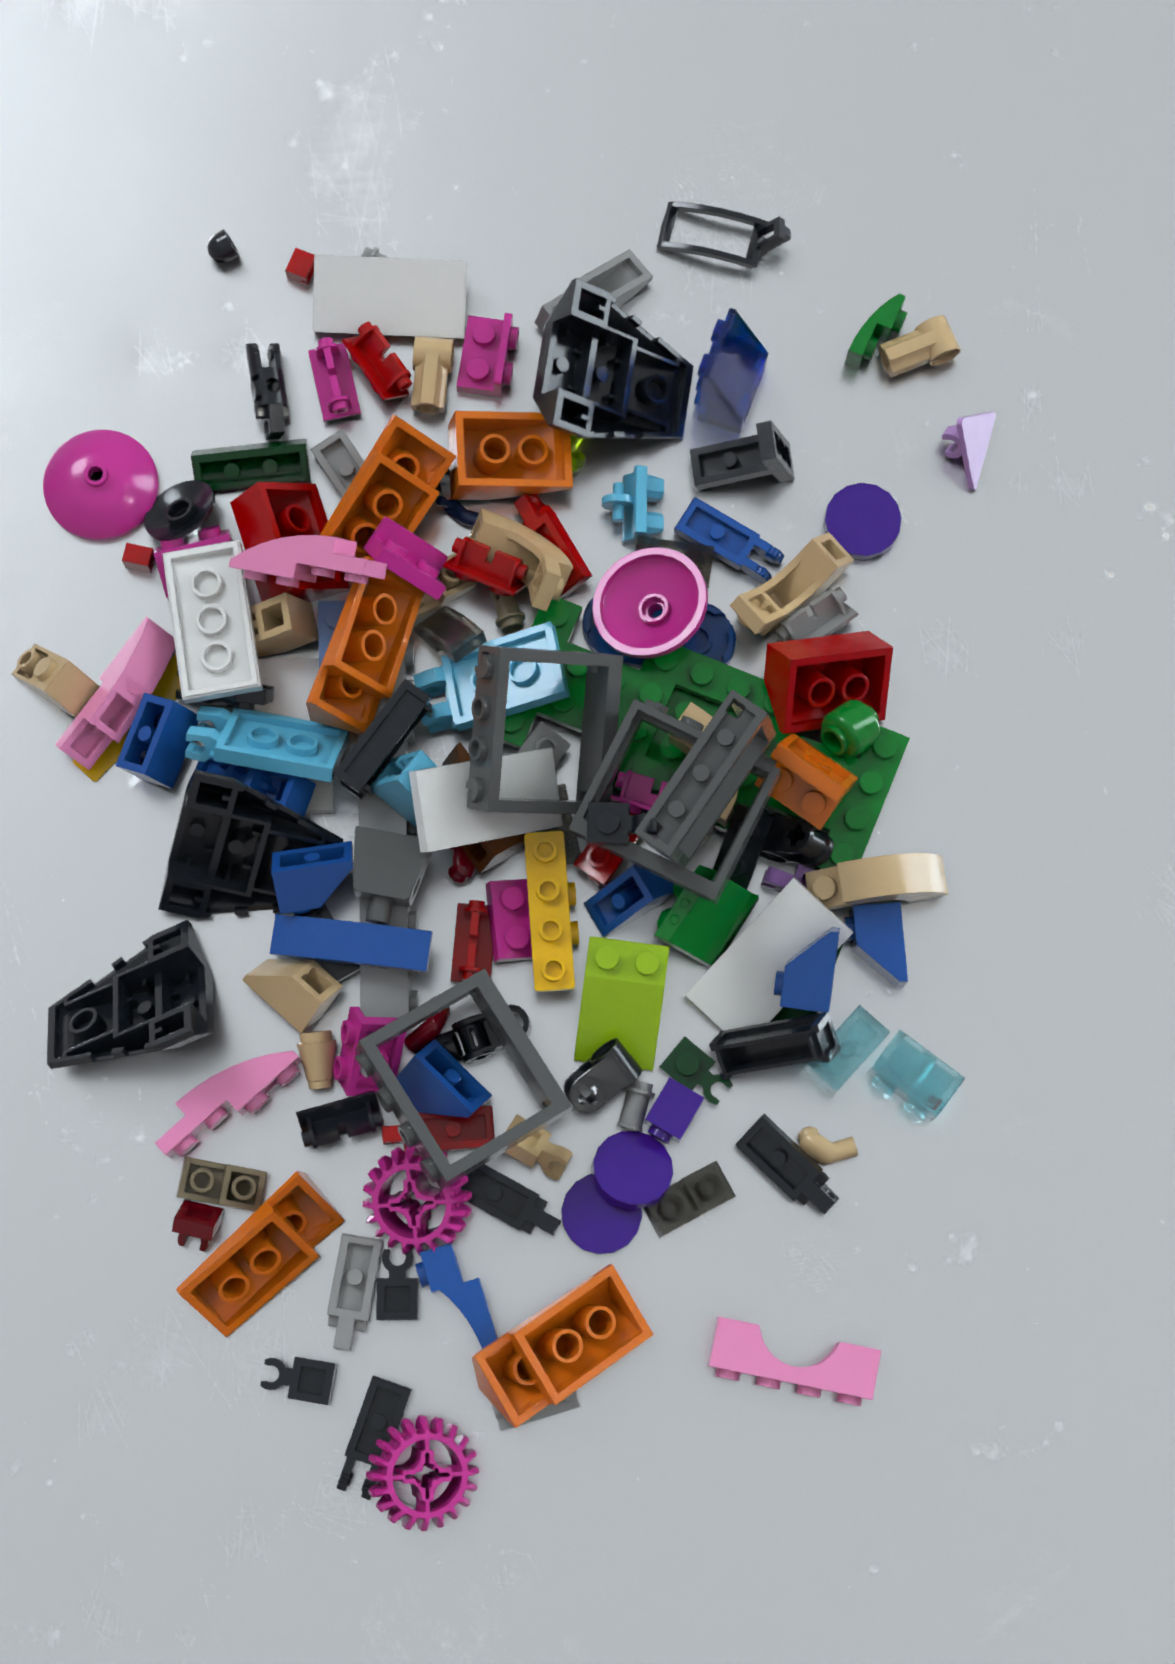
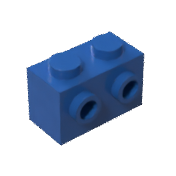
[115,693,199,789]

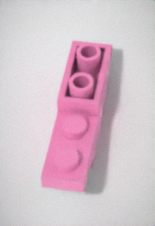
[229,535,387,588]
[55,616,175,770]
[155,1051,301,1158]

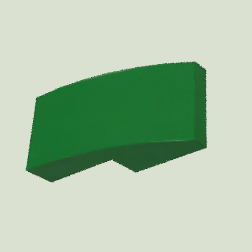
[844,294,908,370]

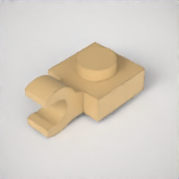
[505,1114,573,1180]

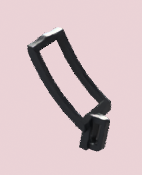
[657,201,791,268]

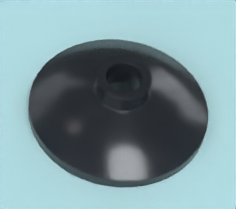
[144,480,215,541]

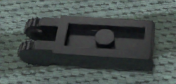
[337,1375,413,1500]

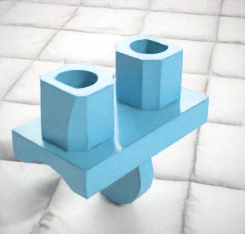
[602,465,664,544]

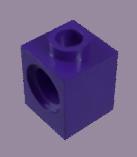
[644,1077,704,1144]

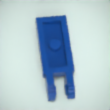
[674,497,785,583]

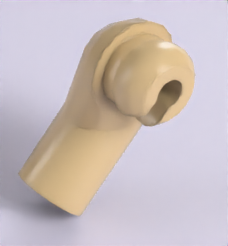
[798,1126,858,1165]

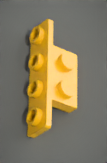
[524,831,579,992]

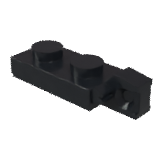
[735,1113,839,1214]
[461,1164,561,1236]

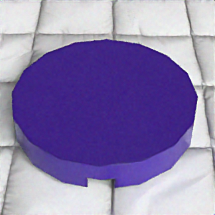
[824,483,902,560]
[591,1131,673,1210]
[561,1174,642,1255]

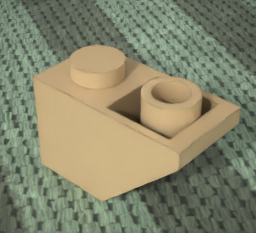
[11,644,100,718]
[242,959,343,1033]

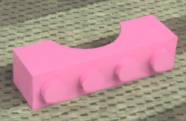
[707,1317,881,1406]

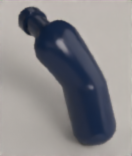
[436,496,479,527]

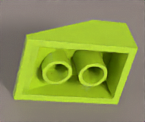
[574,936,670,1072]

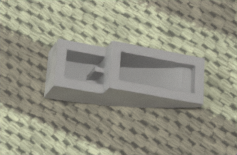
[535,249,653,332]

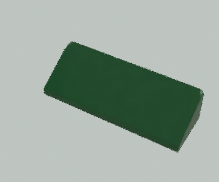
[191,438,311,492]

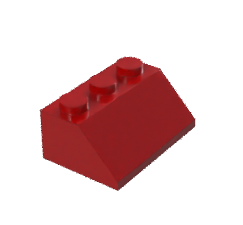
[230,482,350,603]
[764,631,893,734]

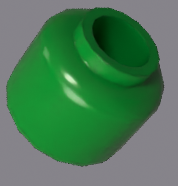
[821,700,880,759]

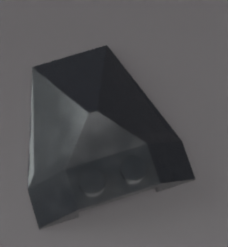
[533,278,694,439]
[158,770,343,918]
[47,919,215,1069]

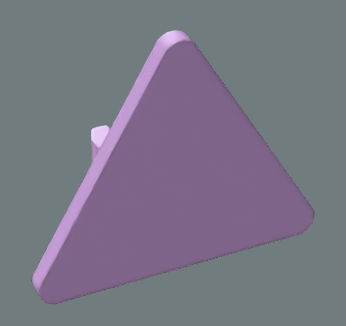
[942,412,996,490]

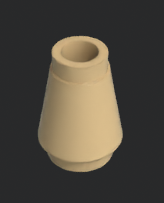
[296,1030,336,1089]

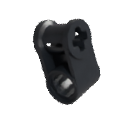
[760,814,834,866]
[451,1004,532,1064]
[564,1038,642,1113]

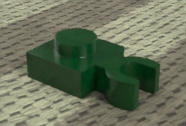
[659,1036,733,1106]

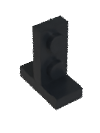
[690,420,795,490]

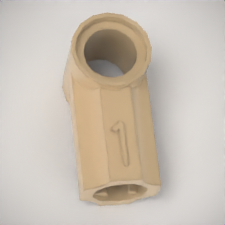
[878,315,961,378]
[411,336,454,415]

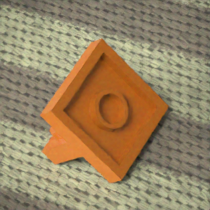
[754,733,858,830]

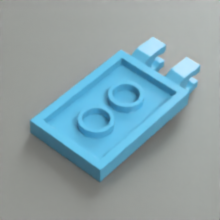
[413,621,570,734]
[185,706,350,783]

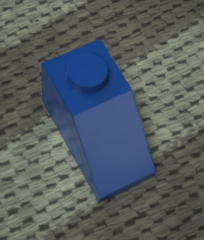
[271,841,353,914]
[584,855,674,937]
[843,902,908,988]
[774,927,840,1012]
[396,1039,492,1118]

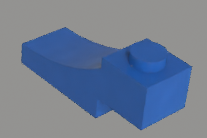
[195,758,316,817]
[415,1243,498,1349]

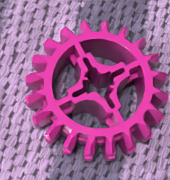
[362,1146,472,1256]
[366,1415,479,1531]

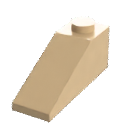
[251,592,318,657]

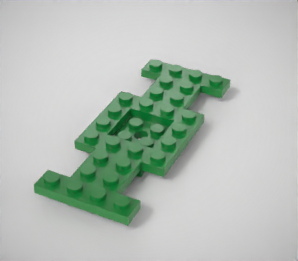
[504,598,910,870]

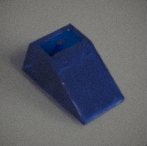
[694,308,769,434]

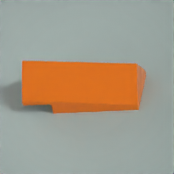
[320,414,457,559]
[306,556,424,735]
[176,1171,345,1337]
[471,1264,654,1428]

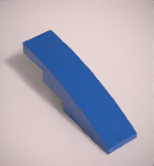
[270,914,433,973]

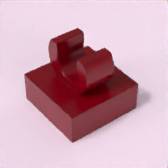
[172,1199,224,1251]

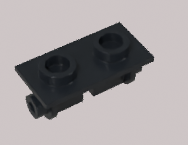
[713,803,774,890]
[296,1090,384,1149]

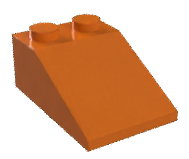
[448,411,573,500]

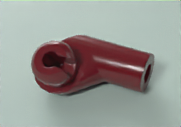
[448,846,476,884]
[404,996,451,1054]

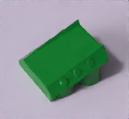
[654,865,759,968]

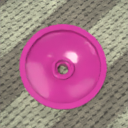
[43,430,159,541]
[592,547,708,659]

